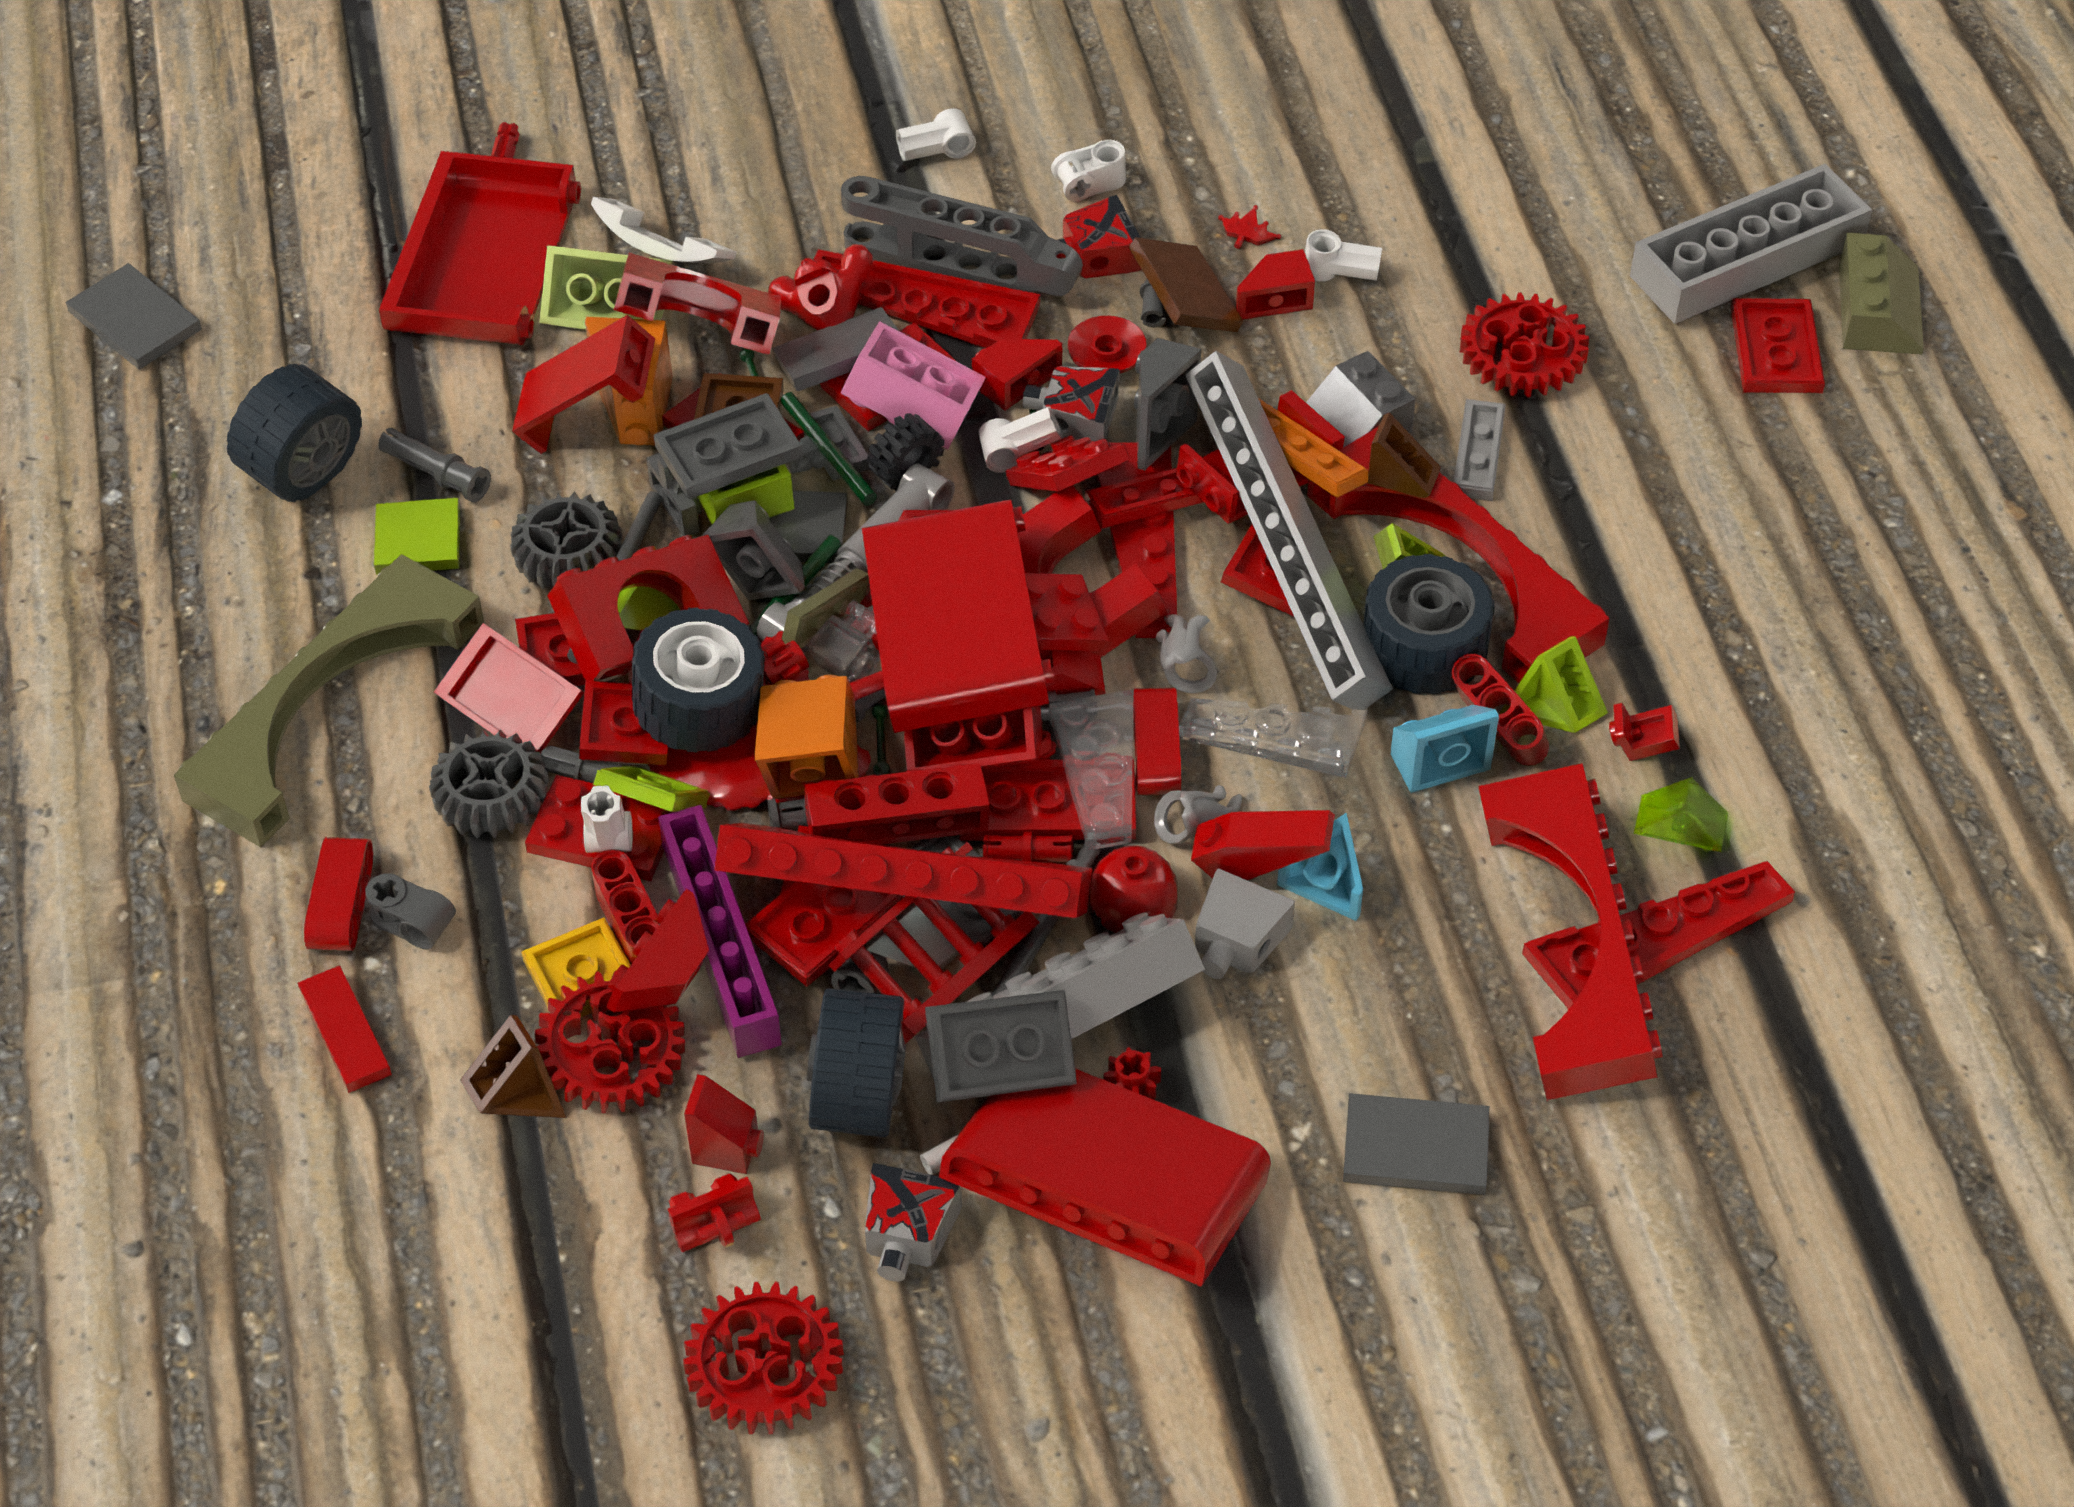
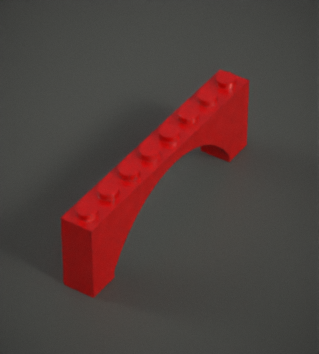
[1307,426,1610,683]
[1478,763,1663,1100]
[714,822,1092,918]

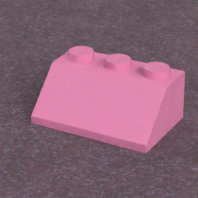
[841,321,986,449]

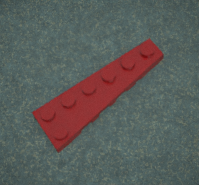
[813,249,1040,348]
[1096,442,1177,638]
[1522,861,1795,1009]

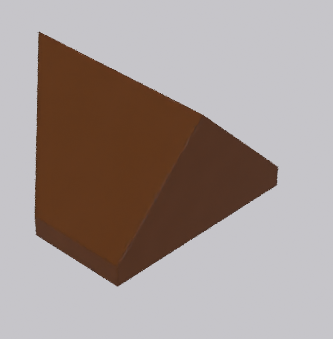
[1368,413,1441,498]
[460,1015,567,1118]

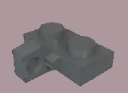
[786,405,869,481]
[646,453,702,536]

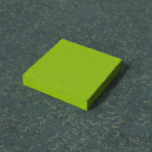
[374,498,460,575]
[593,766,710,812]

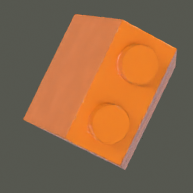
[585,317,673,446]
[755,675,859,799]

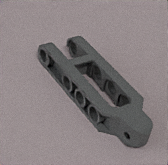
[841,176,1083,296]

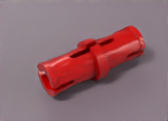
[983,831,1074,863]

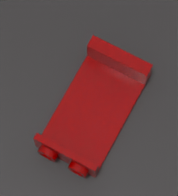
[512,315,656,454]
[1176,390,1345,524]

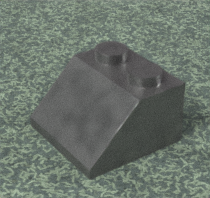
[1306,350,1416,448]
[702,500,805,600]

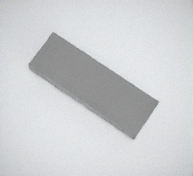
[1454,399,1506,501]

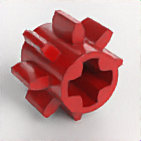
[761,638,809,686]
[1103,1047,1161,1100]

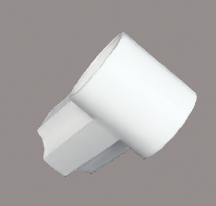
[896,108,976,162]
[1305,229,1382,281]
[979,406,1063,473]
[581,786,633,853]

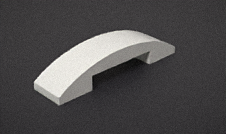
[591,197,737,263]

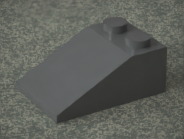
[1134,338,1202,470]

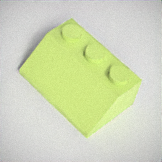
[539,245,672,329]

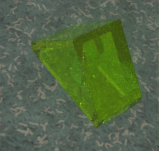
[1633,777,1729,852]

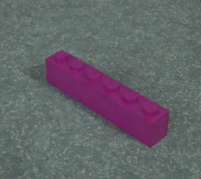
[658,805,782,1058]

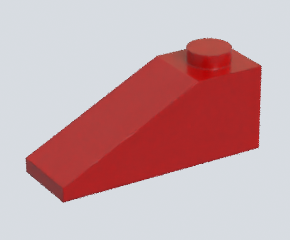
[1191,810,1335,880]

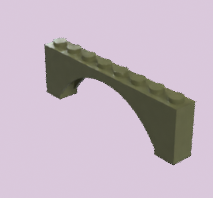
[174,554,484,847]

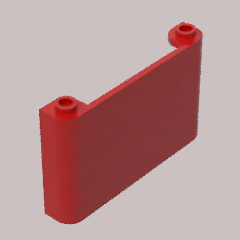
[379,151,581,345]
[862,499,1055,733]
[939,1068,1271,1287]

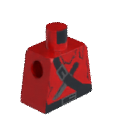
[1056,195,1142,279]

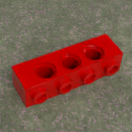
[805,763,990,845]

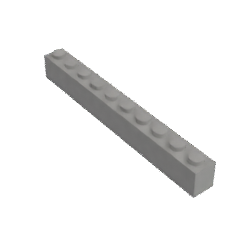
[1185,351,1393,713]

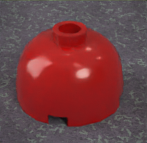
[1090,846,1178,933]

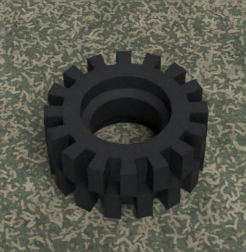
[867,413,945,491]

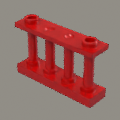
[829,842,1040,1044]

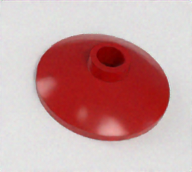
[1068,315,1147,374]

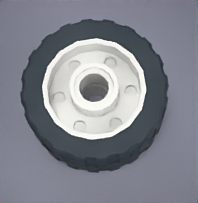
[632,608,765,753]

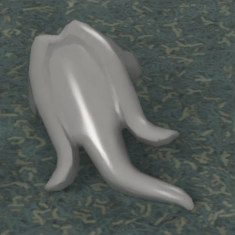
[1156,614,1217,693]
[1154,785,1242,844]

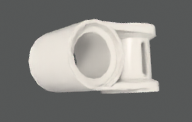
[1051,140,1126,202]

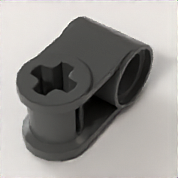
[366,873,456,950]

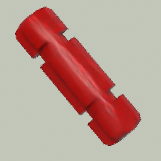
[491,122,520,158]

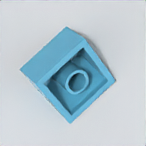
[1390,705,1499,793]

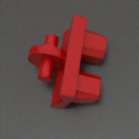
[667,1173,761,1253]

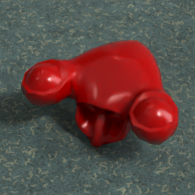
[768,244,873,331]

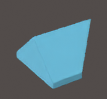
[1277,813,1363,921]

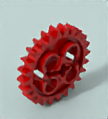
[1459,292,1590,397]
[535,970,685,1114]
[683,1281,844,1435]

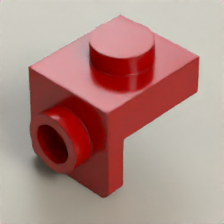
[1609,703,1680,761]

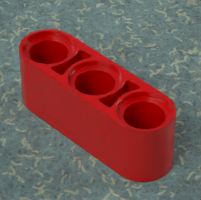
[1452,654,1549,766]
[1133,688,1182,795]
[304,837,374,951]
[591,849,659,965]

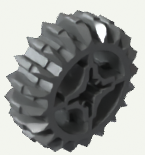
[510,491,623,590]
[429,729,549,839]

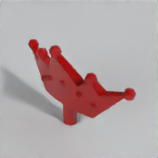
[1218,205,1282,249]

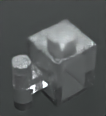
[806,601,880,682]

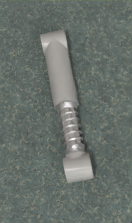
[757,463,955,653]

